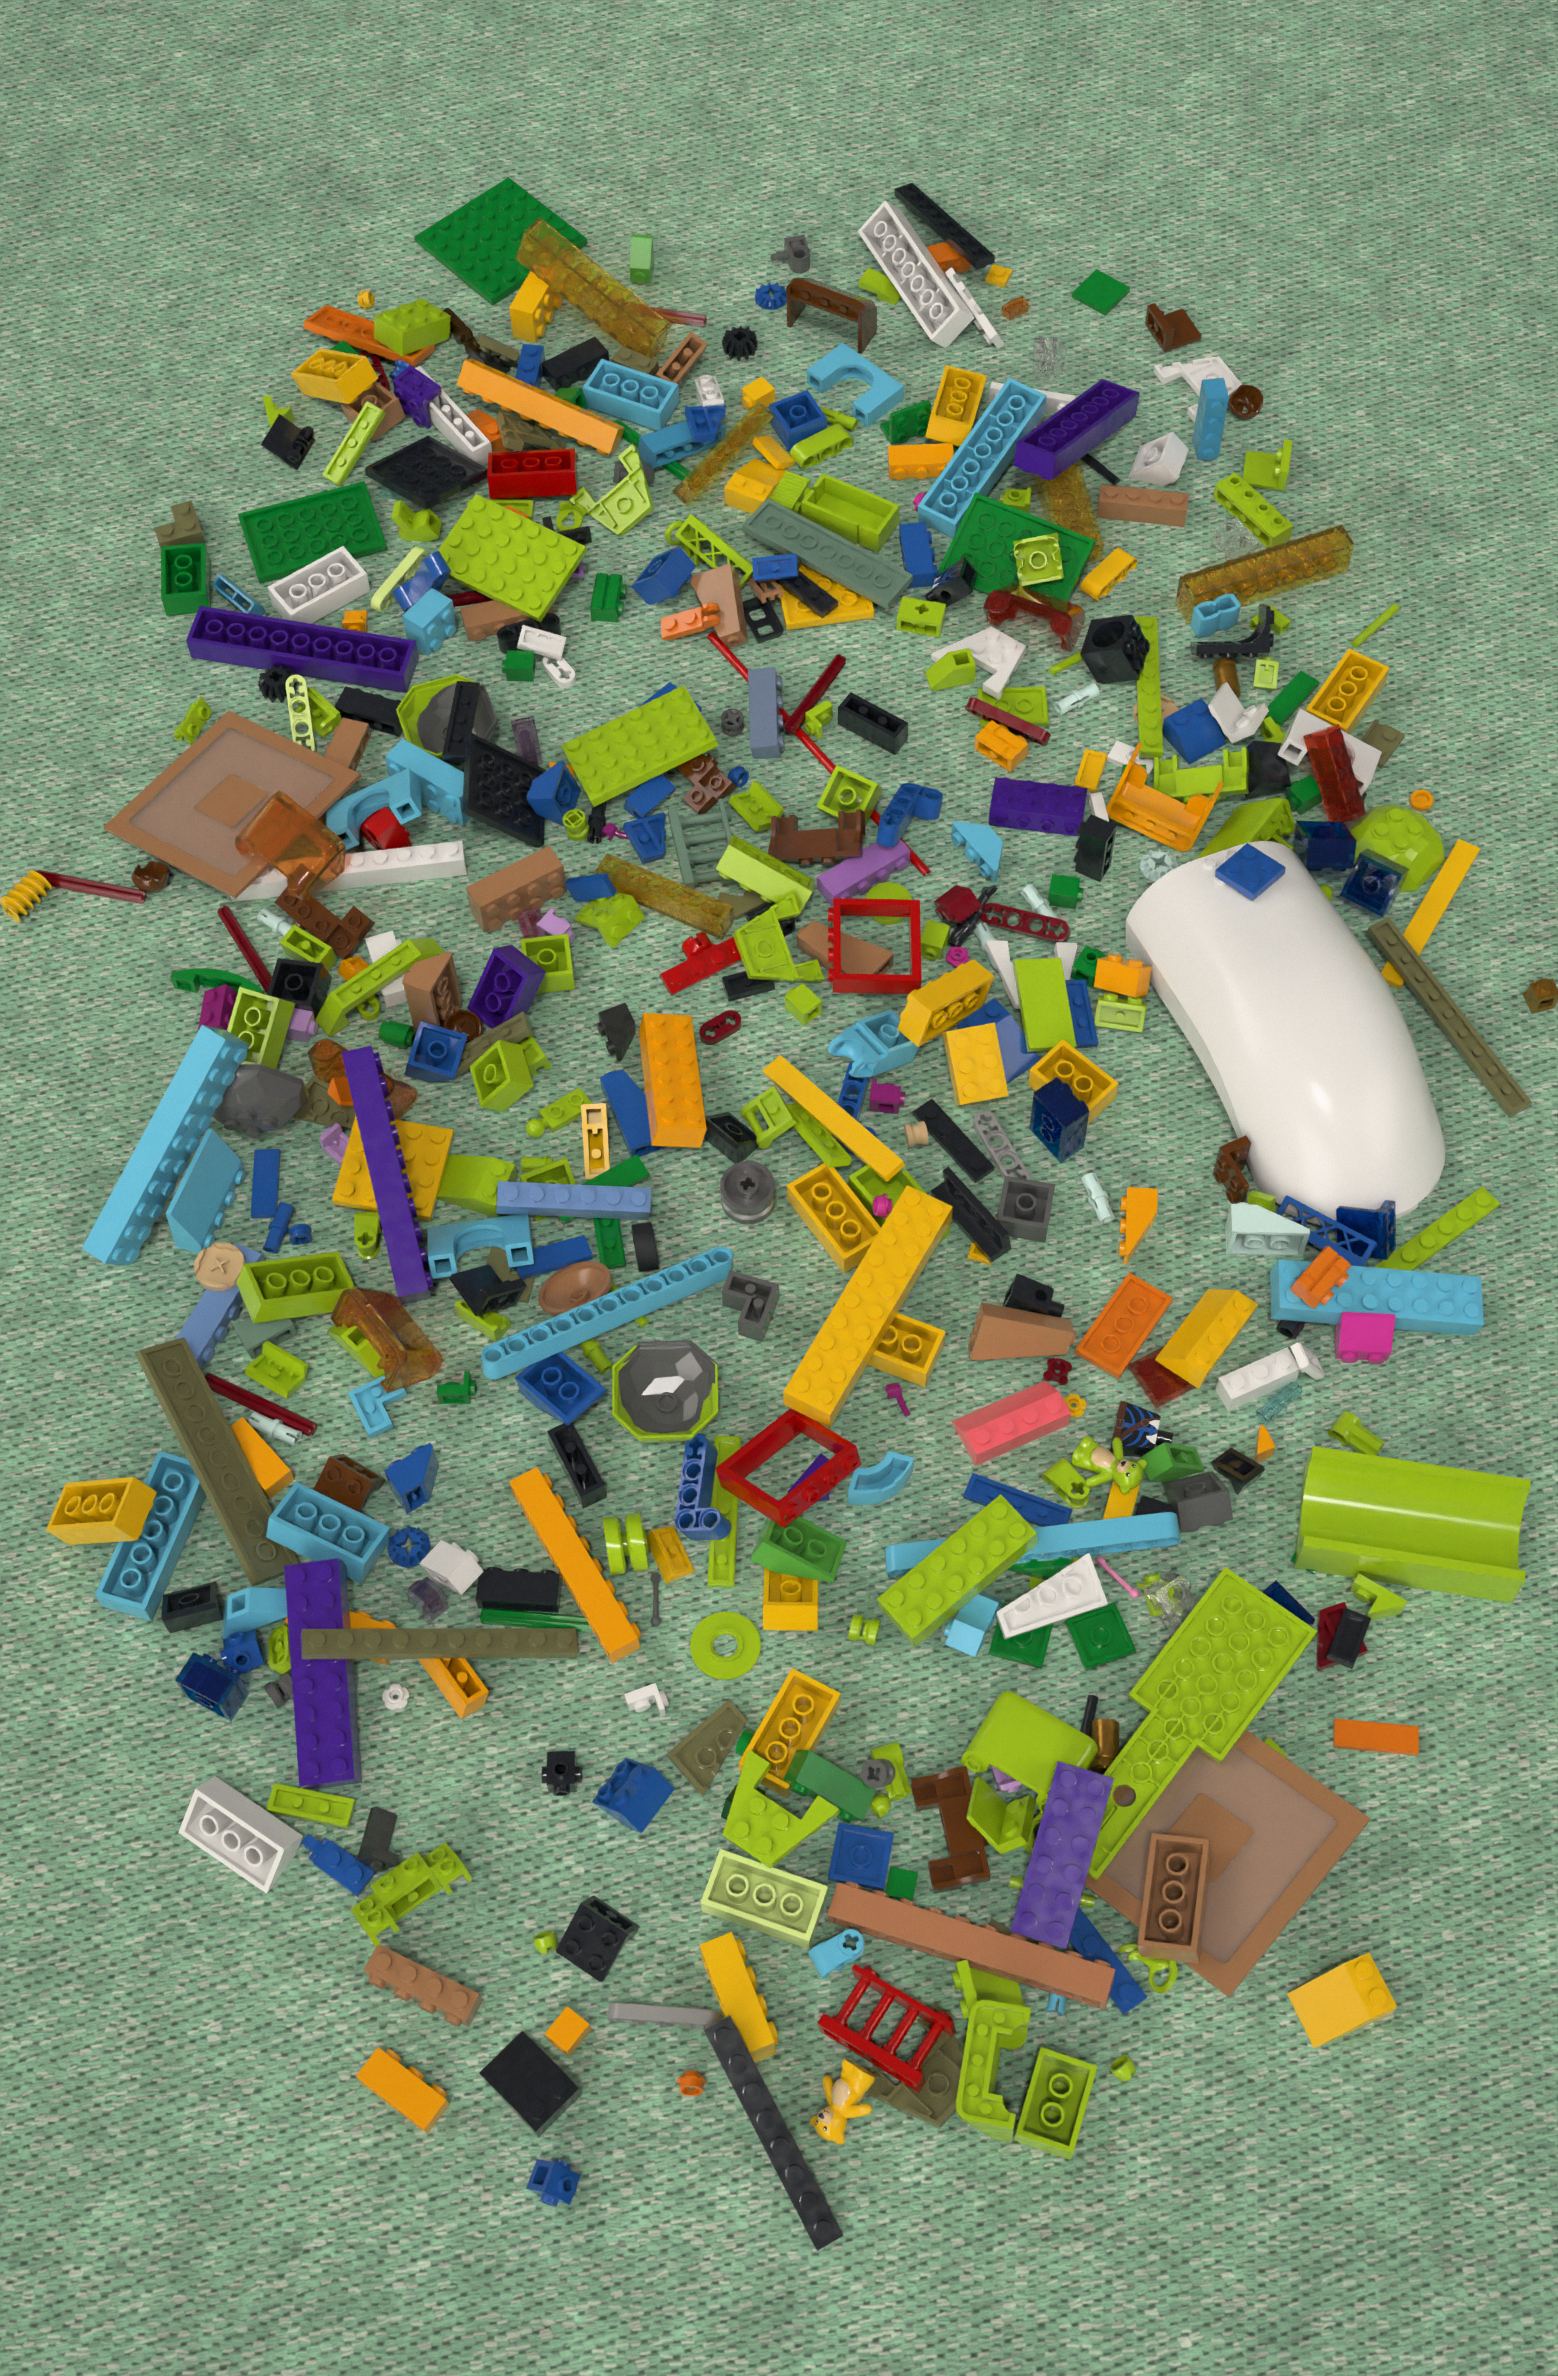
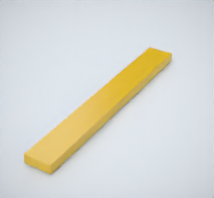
[1381,839,1480,990]
[762,1055,906,1182]

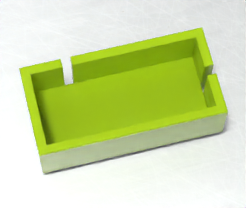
[801,473,900,553]
[849,1165,951,1242]

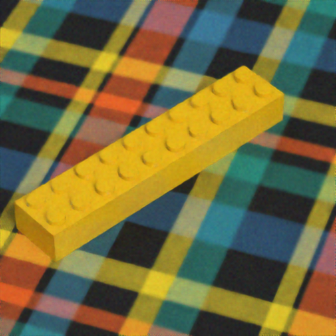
[783,1185,953,1427]

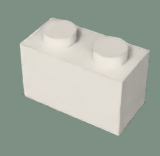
[419,1540,483,1595]

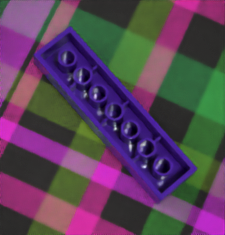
[1013,379,1140,480]
[284,1558,362,1790]

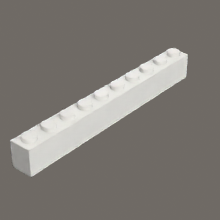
[230,841,467,902]

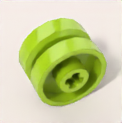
[603,1512,649,1576]

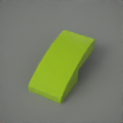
[858,268,902,305]

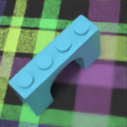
[807,342,904,427]
[327,768,422,854]
[427,1214,534,1279]

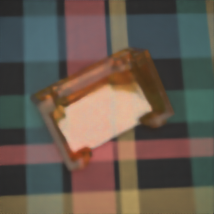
[235,791,346,903]
[307,1039,418,1120]
[330,1287,442,1393]

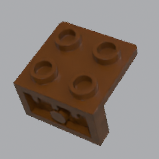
[1145,303,1201,352]
[1213,1135,1251,1204]
[313,1454,386,1512]

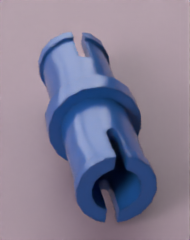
[262,1202,294,1254]

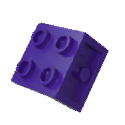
[392,365,442,429]

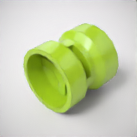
[563,809,589,841]
[848,1613,881,1646]

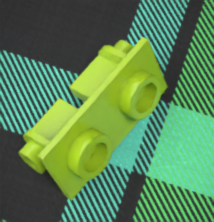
[174,696,212,745]

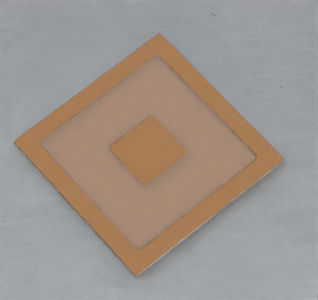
[103,711,361,898]
[1085,1730,1370,1998]

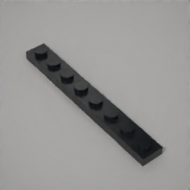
[895,183,995,269]
[703,2015,843,2251]

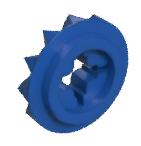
[755,282,787,310]
[387,1525,431,1568]

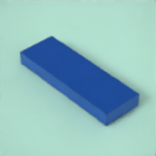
[1065,979,1099,1048]
[251,1149,281,1219]
[515,1235,593,1279]

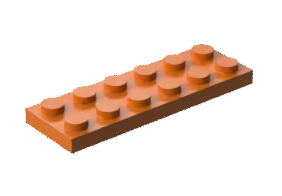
[304,305,435,367]

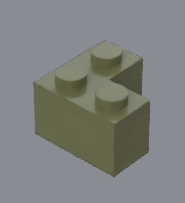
[154,500,205,549]

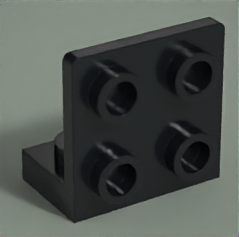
[449,1265,527,1316]
[556,1895,640,1982]

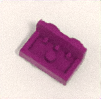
[198,984,238,1031]

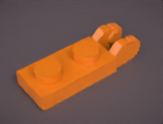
[660,602,720,640]

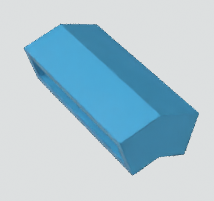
[212,574,265,616]

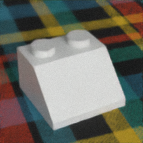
[1128,432,1189,486]

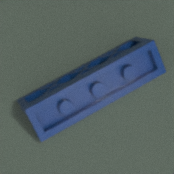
[1276,1195,1377,1267]

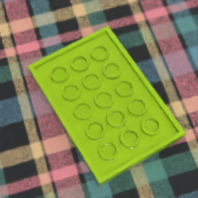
[438,494,588,623]
[561,685,719,807]

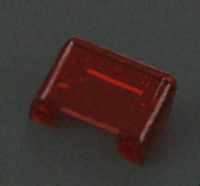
[983,583,1085,652]

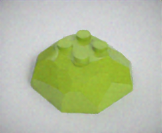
[1340,804,1445,893]

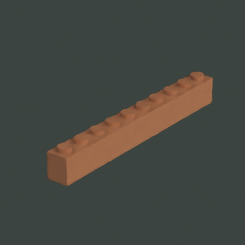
[827,1882,1115,2010]

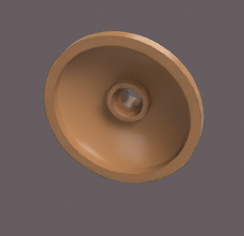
[538,1261,612,1316]

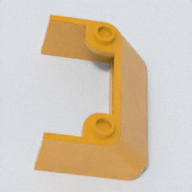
[1106,742,1224,852]

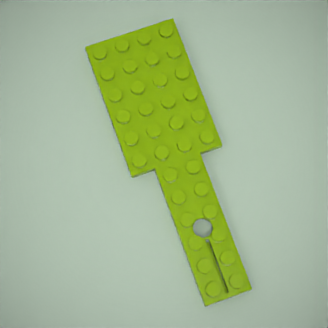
[1088,1567,1318,1881]

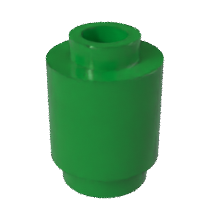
[378,1020,416,1050]

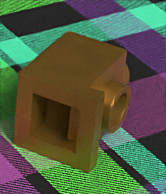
[1522,978,1558,1014]

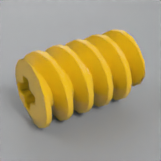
[0,870,53,923]

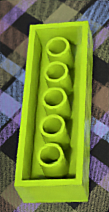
[877,1494,1038,1648]

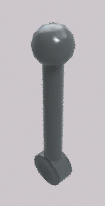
[650,1572,661,1626]

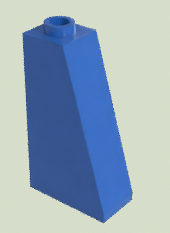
[600,1069,668,1157]

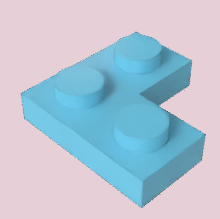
[348,1370,407,1439]

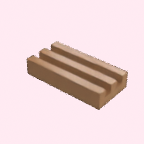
[748,578,783,603]

